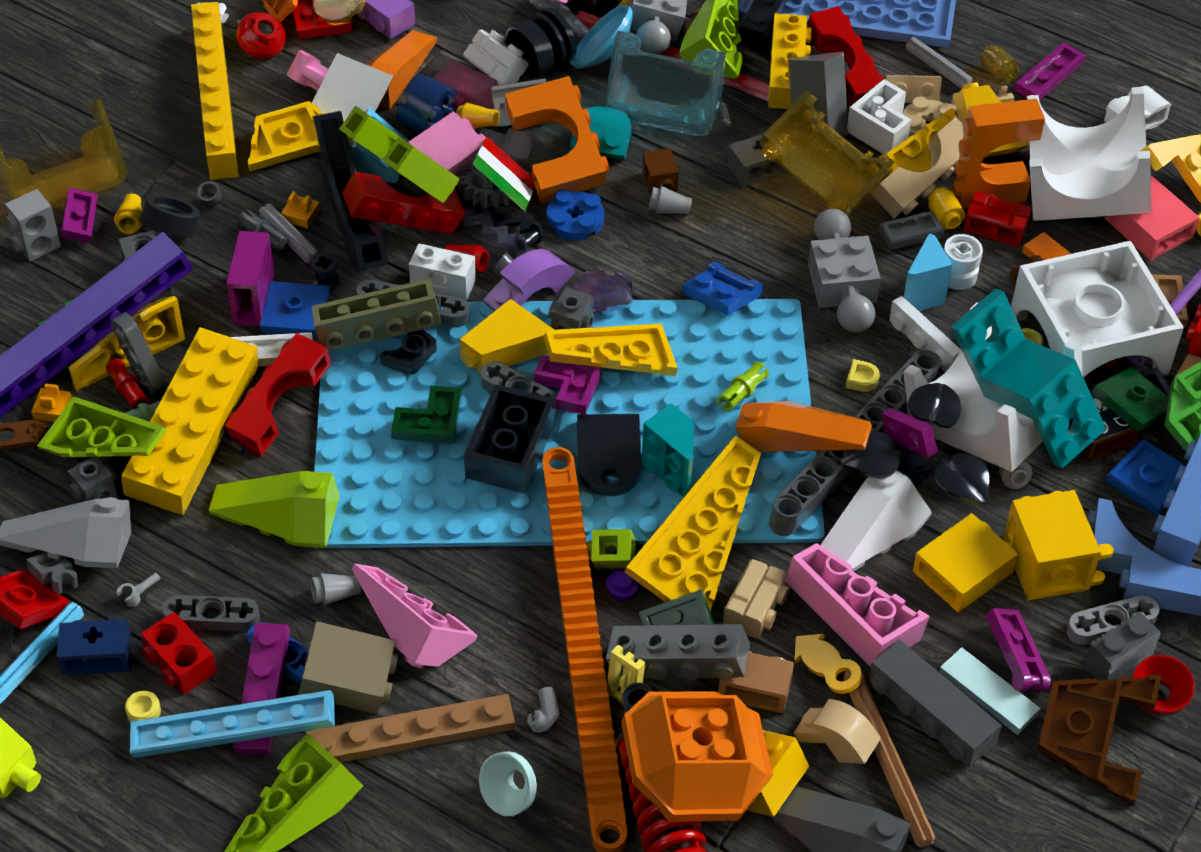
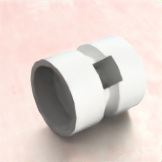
[944,234,983,290]

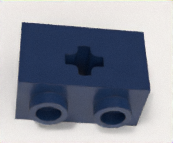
[57,618,132,675]

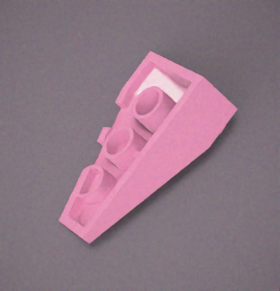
[352,563,478,668]

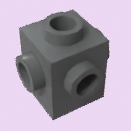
[548,287,594,330]
[68,457,118,502]

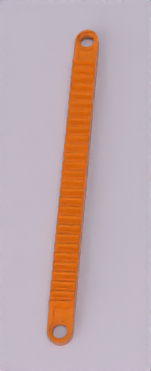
[542,447,627,852]

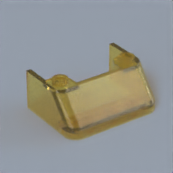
[0,99,127,209]

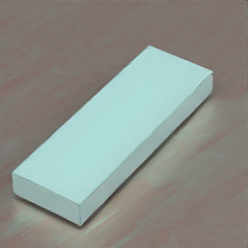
[939,647,1041,735]

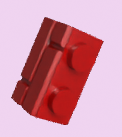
[963,191,1032,248]

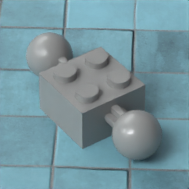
[628,0,687,56]
[808,208,881,333]

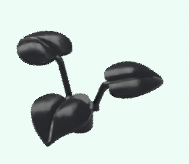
[841,383,989,504]

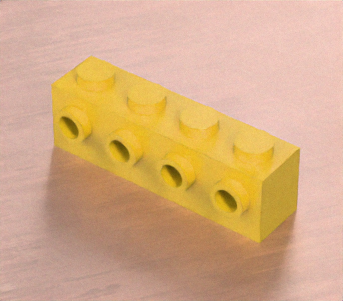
[768,13,812,109]

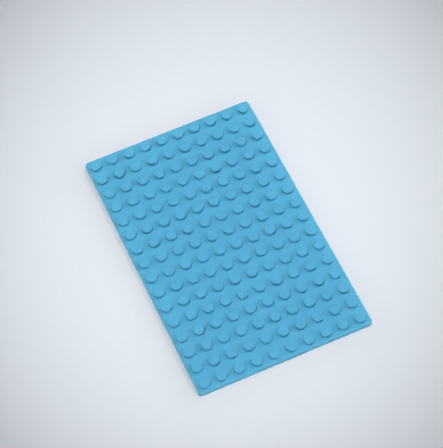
[313,299,825,548]

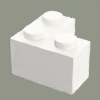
[847,79,911,155]

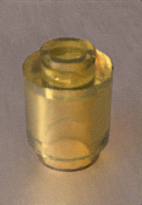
[981,45,1020,84]

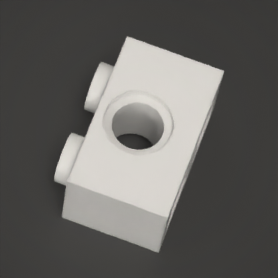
[409,243,476,301]

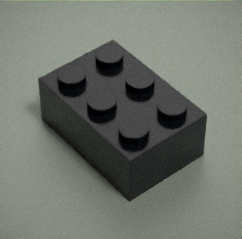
[464,384,555,494]

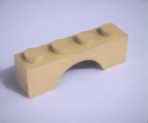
[871,117,964,219]

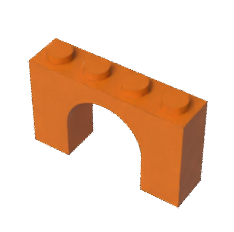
[505,76,609,203]
[951,99,1045,209]

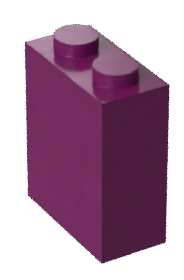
[226,231,275,326]

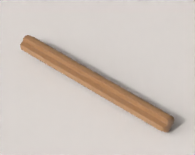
[843,671,935,848]

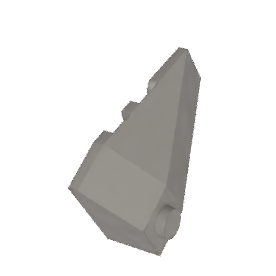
[0,497,131,568]

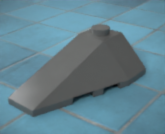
[768,786,910,852]

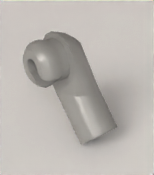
[527,687,560,733]

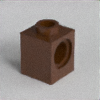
[642,148,679,196]

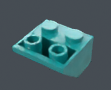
[642,403,694,497]

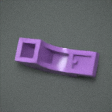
[483,249,575,311]

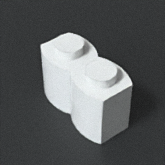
[1104,86,1171,131]

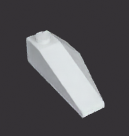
[821,471,932,572]

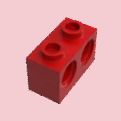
[141,612,217,695]

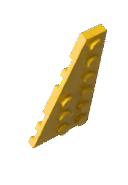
[625,435,761,611]

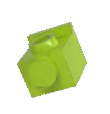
[587,529,636,569]

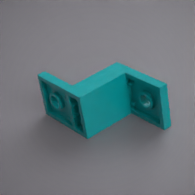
[951,289,1106,468]

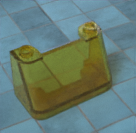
[761,90,895,215]

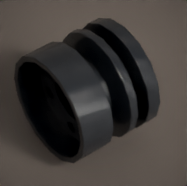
[505,7,577,79]

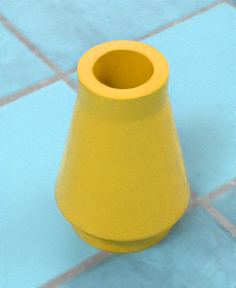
[456,103,500,129]
[114,193,143,234]

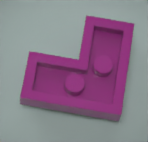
[534,355,602,415]

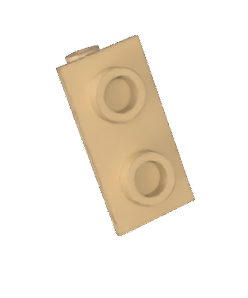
[885,75,942,103]

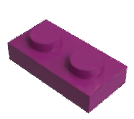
[60,187,98,244]
[881,408,938,458]

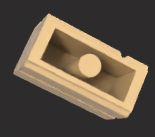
[723,559,789,639]

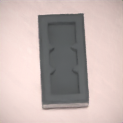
[879,211,944,250]

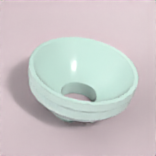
[479,751,537,816]

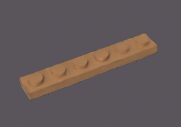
[306,694,515,762]

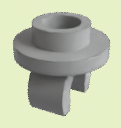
[999,460,1032,489]

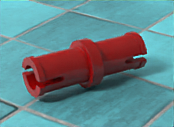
[106,358,150,410]

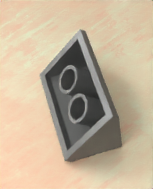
[788,52,848,144]

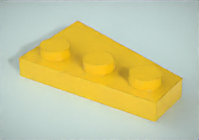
[883,107,956,174]

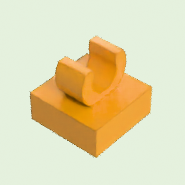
[281,191,320,229]
[31,384,72,422]

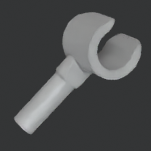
[116,573,160,607]

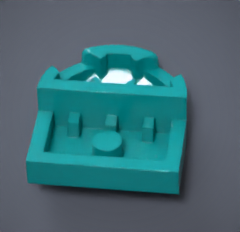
[570,107,632,161]

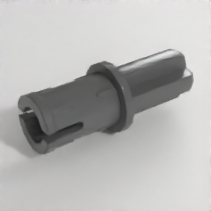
[238,210,287,250]

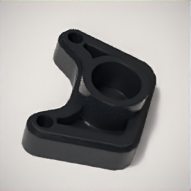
[380,329,437,374]

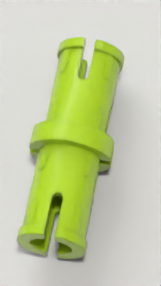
[717,361,769,412]

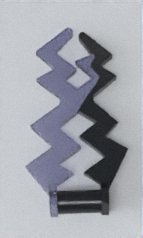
[460,200,544,256]

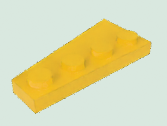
[543,323,677,376]

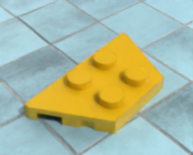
[248,101,353,172]

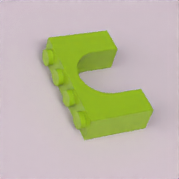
[339,105,460,203]

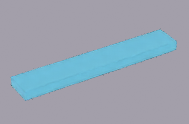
[130,690,335,758]

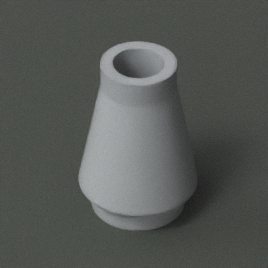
[648,186,692,215]
[311,573,361,606]

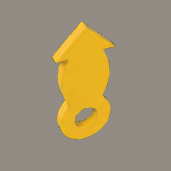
[794,634,863,694]

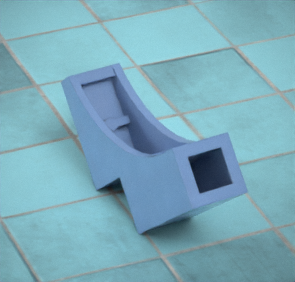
[1087,498,1201,616]

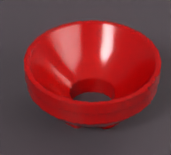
[236,12,286,60]
[1132,655,1195,716]

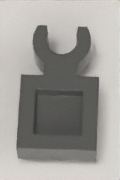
[27,552,78,594]

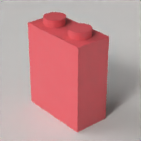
[1104,176,1200,260]

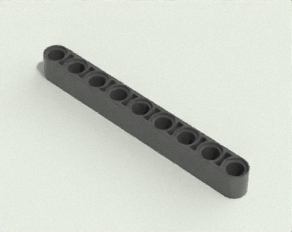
[769,349,940,536]

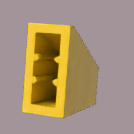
[954,82,1030,158]
[460,299,554,373]

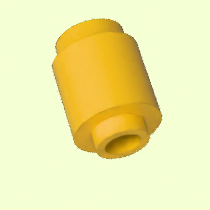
[928,187,965,229]

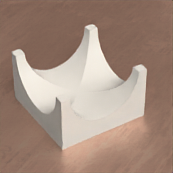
[1027,87,1151,221]
[1011,241,1184,378]
[903,302,1083,472]

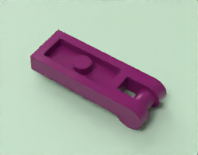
[985,608,1051,692]

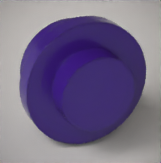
[606,570,639,601]

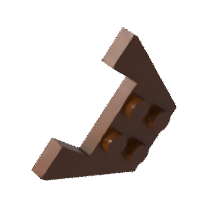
[1038,675,1161,805]

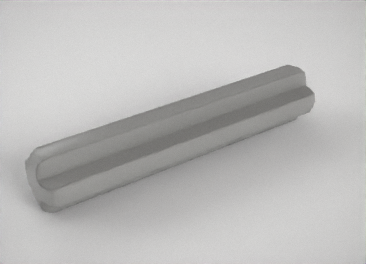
[906,37,972,88]
[259,204,318,264]

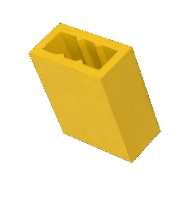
[913,513,1018,613]

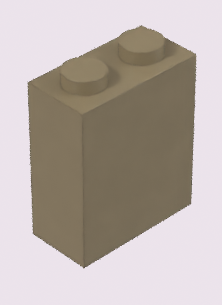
[298,621,398,714]

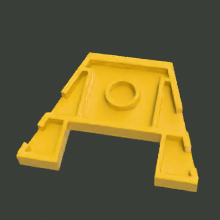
[1141,134,1201,236]

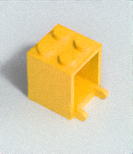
[1003,490,1114,601]

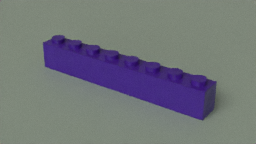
[0,232,193,418]

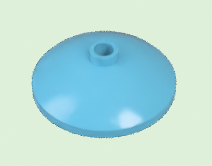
[570,4,633,69]

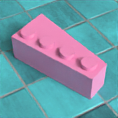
[786,543,930,667]

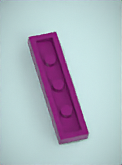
[234,623,291,755]

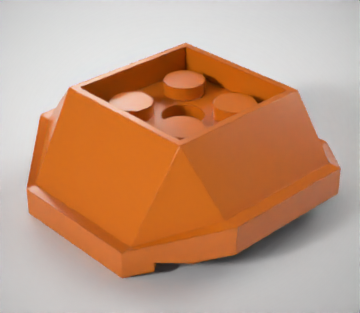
[621,691,773,822]

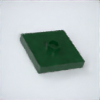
[1092,367,1169,432]

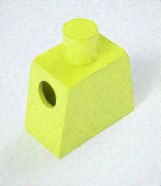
[0,718,41,798]

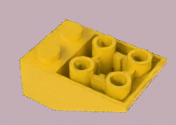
[699,730,809,817]

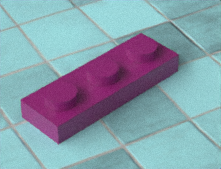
[1014,42,1086,101]

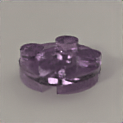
[574,270,633,312]

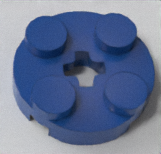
[547,190,604,241]

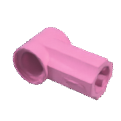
[286,50,329,91]

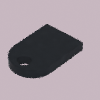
[577,414,641,496]

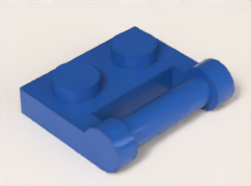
[683,261,763,316]

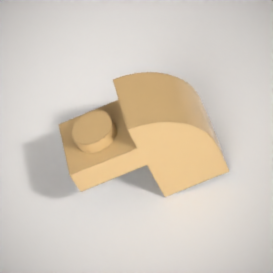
[794,699,881,764]

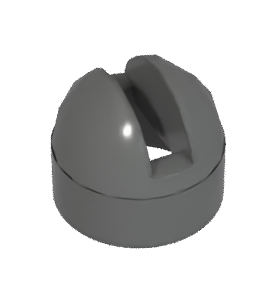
[197,181,222,207]
[491,252,514,278]

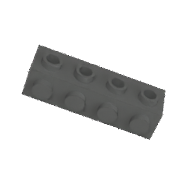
[606,624,750,680]
[868,639,1002,767]

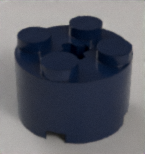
[396,74,457,134]

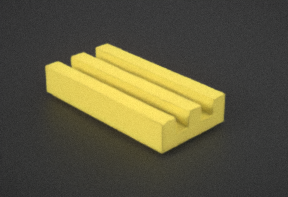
[607,645,645,705]

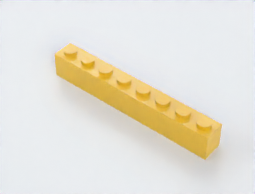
[191,2,239,180]

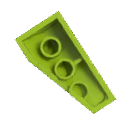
[680,0,742,79]
[37,396,166,457]
[209,471,340,548]
[224,733,363,852]

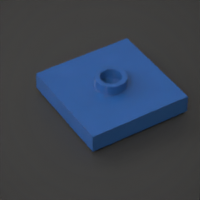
[260,281,330,337]
[1106,439,1186,516]

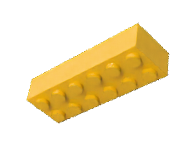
[121,327,258,516]

